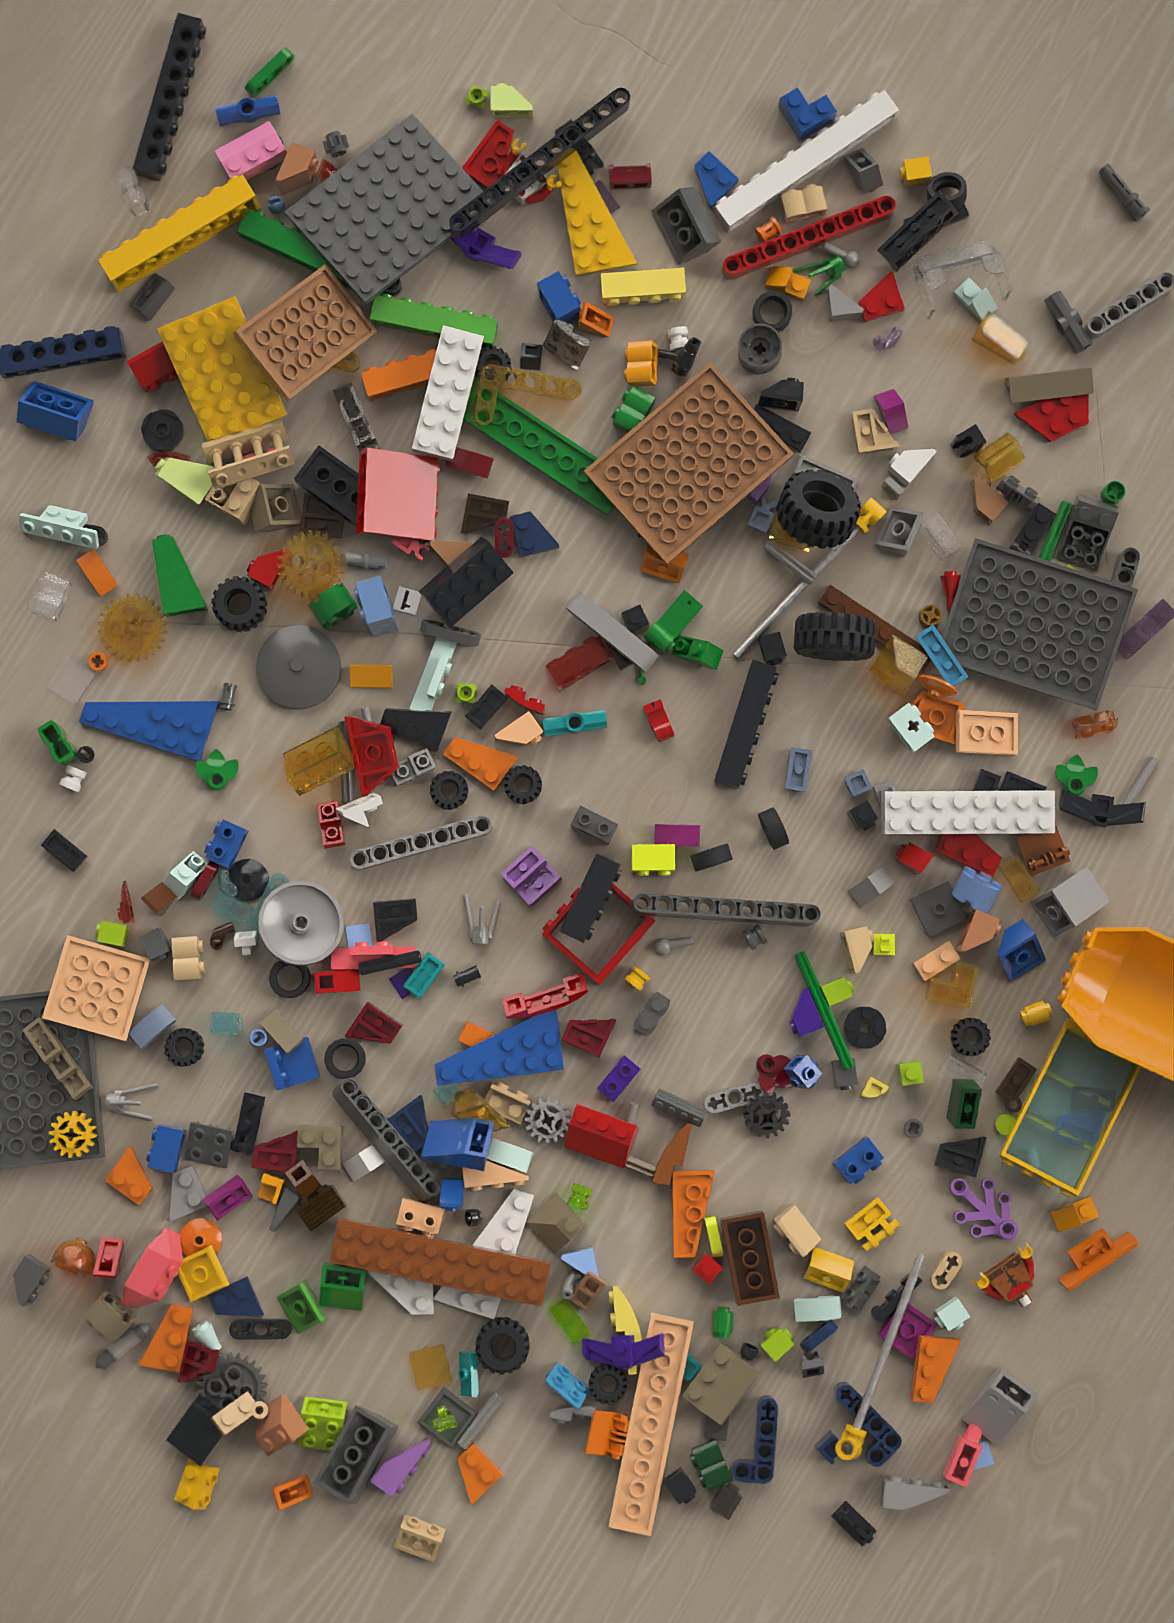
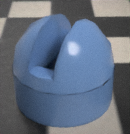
[267,195,284,213]
[249,1029,267,1047]

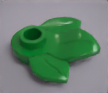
[196,749,238,791]
[1055,754,1098,796]

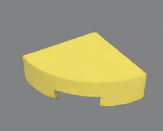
[860,1076,889,1098]

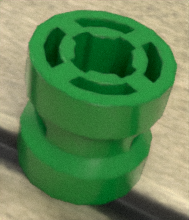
[1100,481,1126,505]

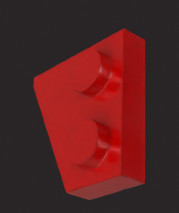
[858,271,905,323]

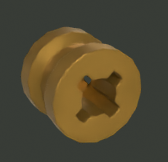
[918,605,942,628]

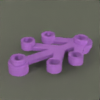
[949,1178,1018,1240]

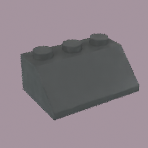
[652,187,722,265]

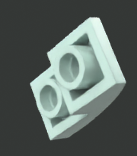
[487,1138,533,1173]
[794,1296,842,1322]

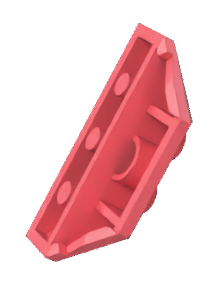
[120,1228,183,1308]

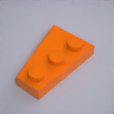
[443,737,519,791]

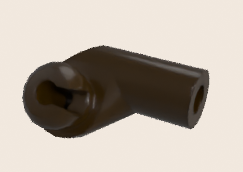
[210,921,236,950]

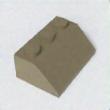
[682,1343,760,1425]

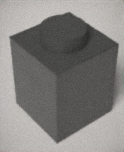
[139,928,172,962]
[831,1058,858,1090]

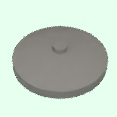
[258,881,344,966]

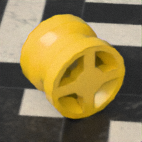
[624,966,651,992]

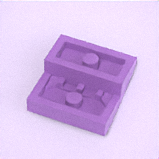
[501,846,562,907]

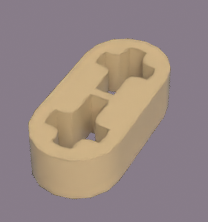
[930,1251,962,1290]

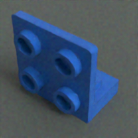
[264,1037,320,1091]

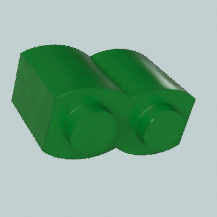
[611,386,655,433]
[38,720,78,766]

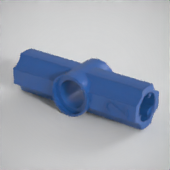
[215,95,281,126]

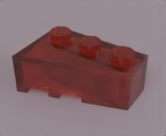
[545,636,613,693]

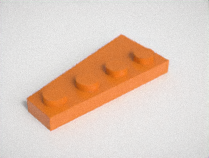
[672,1170,715,1258]

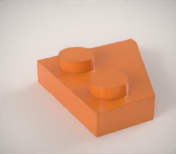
[105,1146,153,1206]
[457,1442,503,1504]

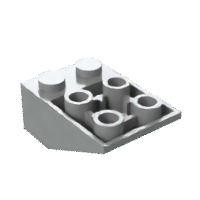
[961,1366,1038,1444]

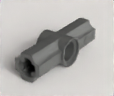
[1044,290,1093,354]

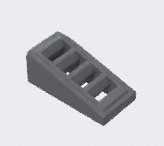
[269,1186,301,1232]

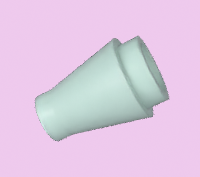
[192,1320,222,1350]

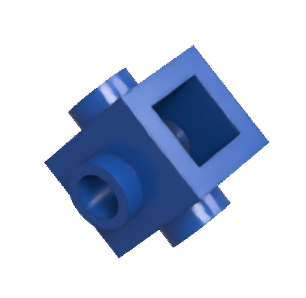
[783,1055,822,1089]

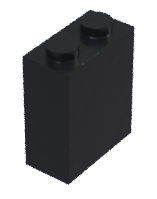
[166,1394,223,1466]

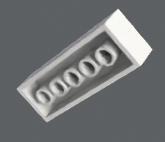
[412,325,484,462]

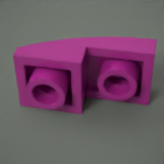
[654,824,700,847]

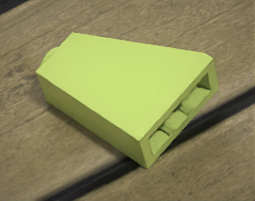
[154,458,215,505]

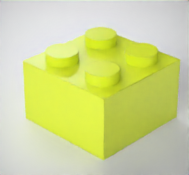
[631,844,675,877]

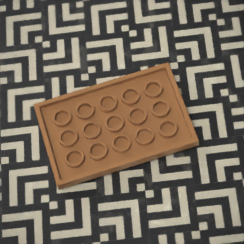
[233,264,378,402]

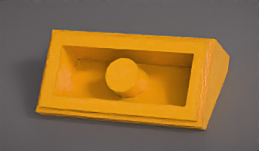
[350,665,393,688]

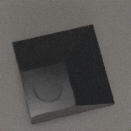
[758,378,804,412]

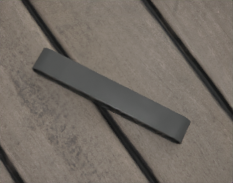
[333,1078,441,1203]

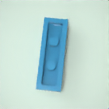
[915,625,968,687]

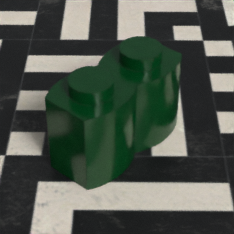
[690,1439,733,1491]

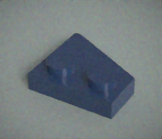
[208,1276,264,1316]

